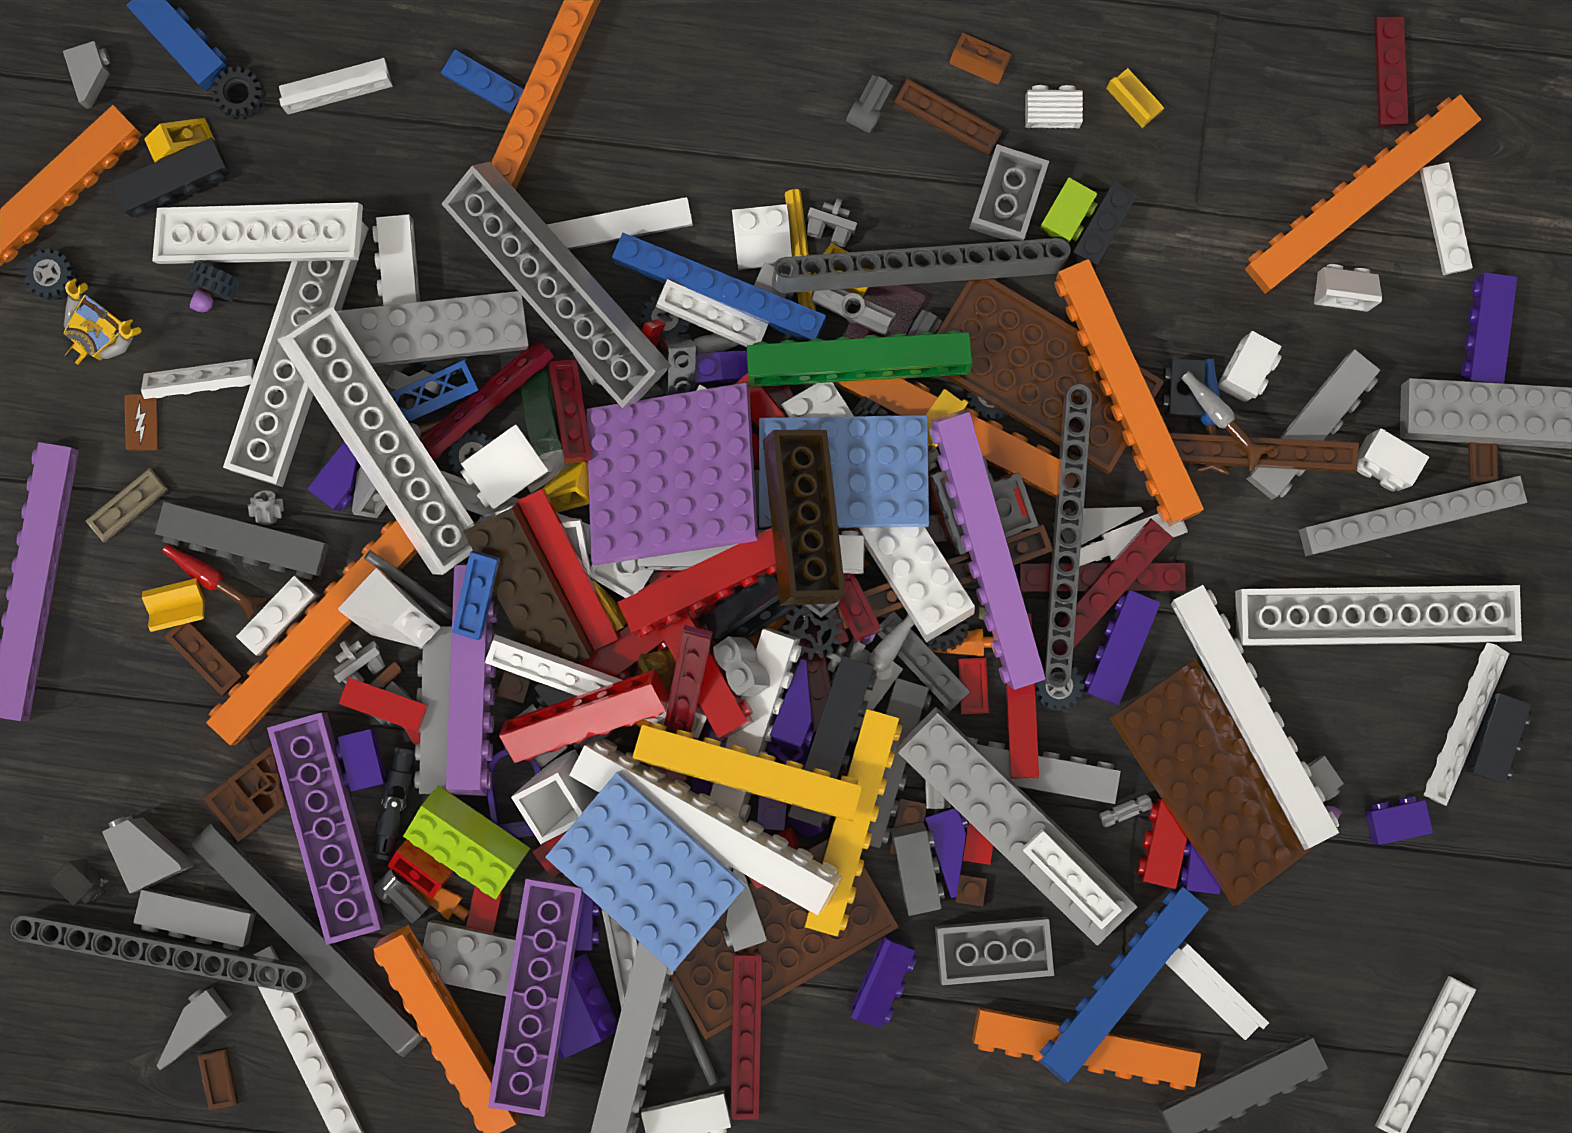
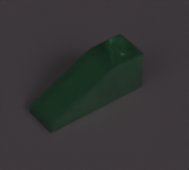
[521,371,561,455]

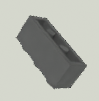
[891,822,945,916]

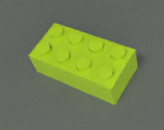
[403,785,530,900]

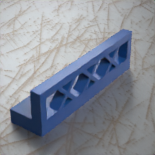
[389,360,479,422]

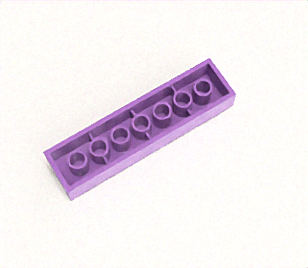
[446,565,498,796]
[267,712,386,945]
[488,877,584,1117]

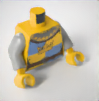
[64,278,141,365]

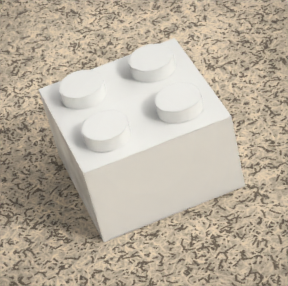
[1218,331,1282,402]
[1357,429,1429,492]

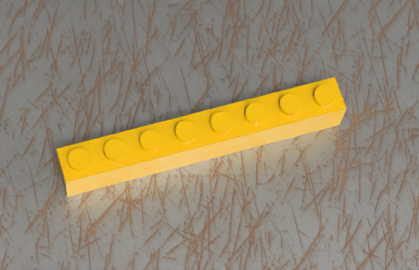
[805,709,903,937]
[632,722,862,822]

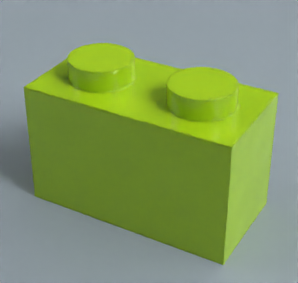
[1039,178,1097,243]

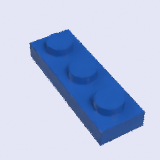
[441,50,524,116]
[452,550,500,641]

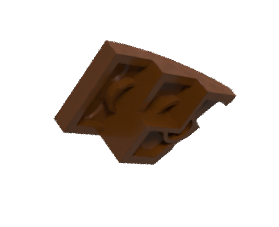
[203,746,285,843]

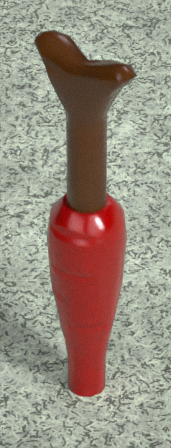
[162,544,267,621]

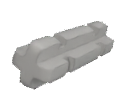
[1099,795,1152,827]

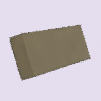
[86,468,169,542]

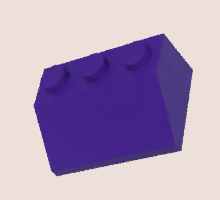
[849,935,917,1028]
[559,953,618,1059]

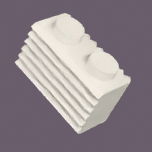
[1025,85,1083,128]

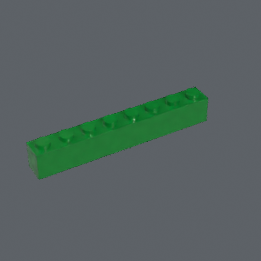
[747,331,972,387]

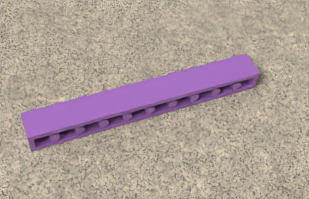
[930,410,1046,690]
[0,442,79,721]

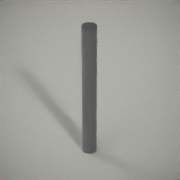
[364,550,453,621]
[669,979,719,1086]

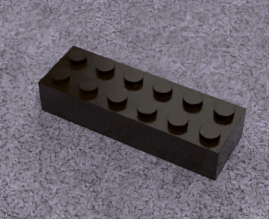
[763,430,846,605]
[463,502,595,664]

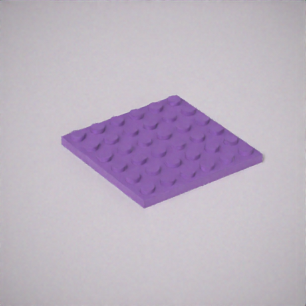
[587,383,758,566]

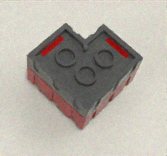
[928,456,1039,555]

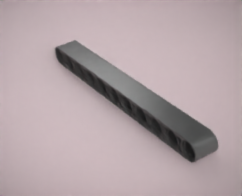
[772,238,1070,293]
[1043,384,1092,688]
[191,822,424,1057]
[11,914,313,993]

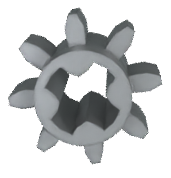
[248,491,284,525]

